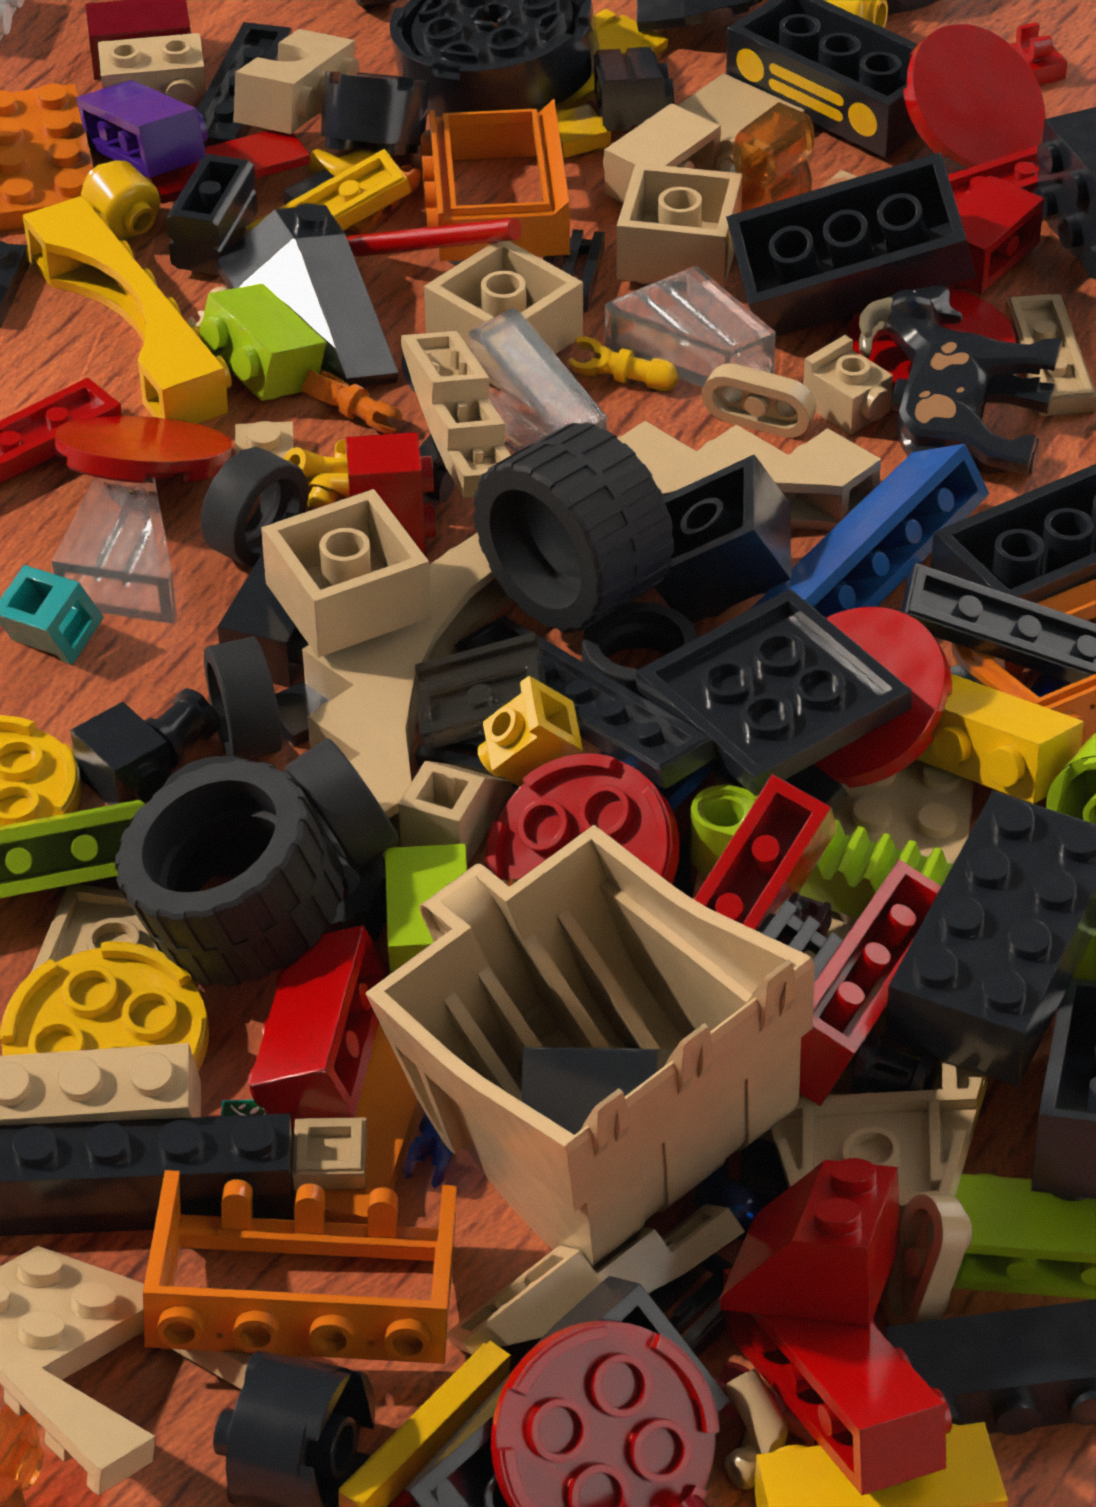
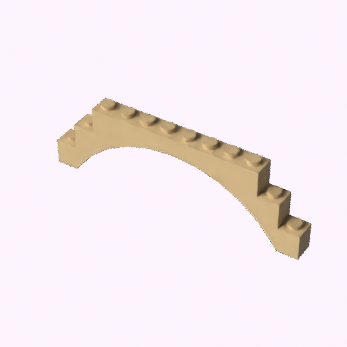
[302,421,881,859]

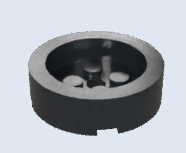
[390,0,599,117]

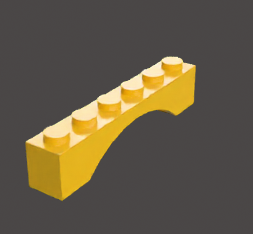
[23,196,232,424]

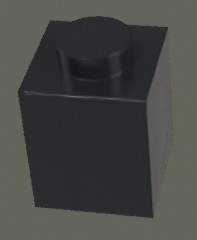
[70,701,171,805]

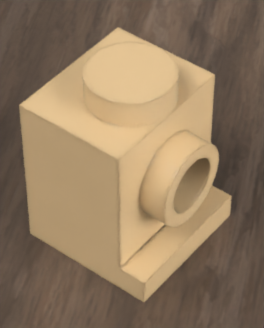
[803,335,893,435]

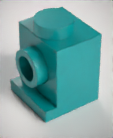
[0,565,104,665]

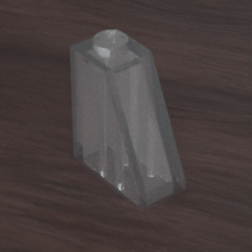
[605,265,776,387]
[469,307,607,452]
[52,477,177,624]

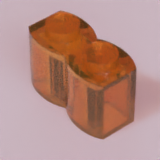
[733,102,814,212]

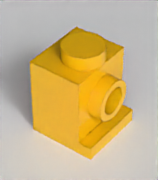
[478,676,583,787]

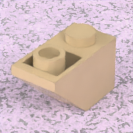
[398,761,512,866]

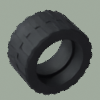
[473,422,674,633]
[115,760,345,986]

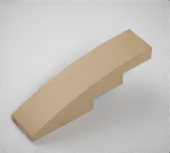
[401,331,511,498]
[447,1204,745,1354]

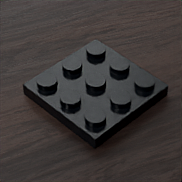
[636,589,912,797]

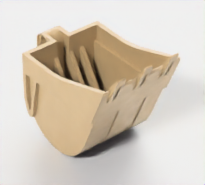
[365,825,815,1267]

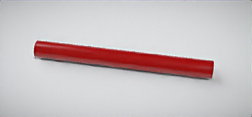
[346,218,522,257]

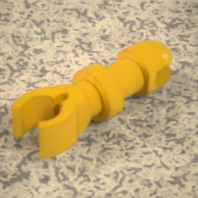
[568,336,678,391]

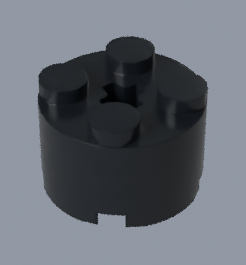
[320,71,430,155]
[213,1351,375,1507]

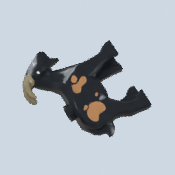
[859,285,1062,475]

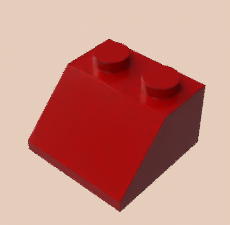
[720,1158,900,1327]

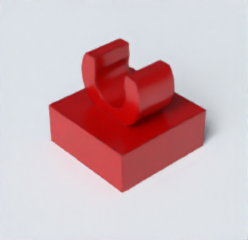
[1011,22,1067,85]

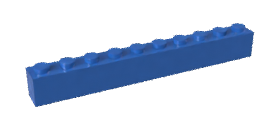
[600,444,990,811]

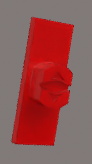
[144,130,311,204]

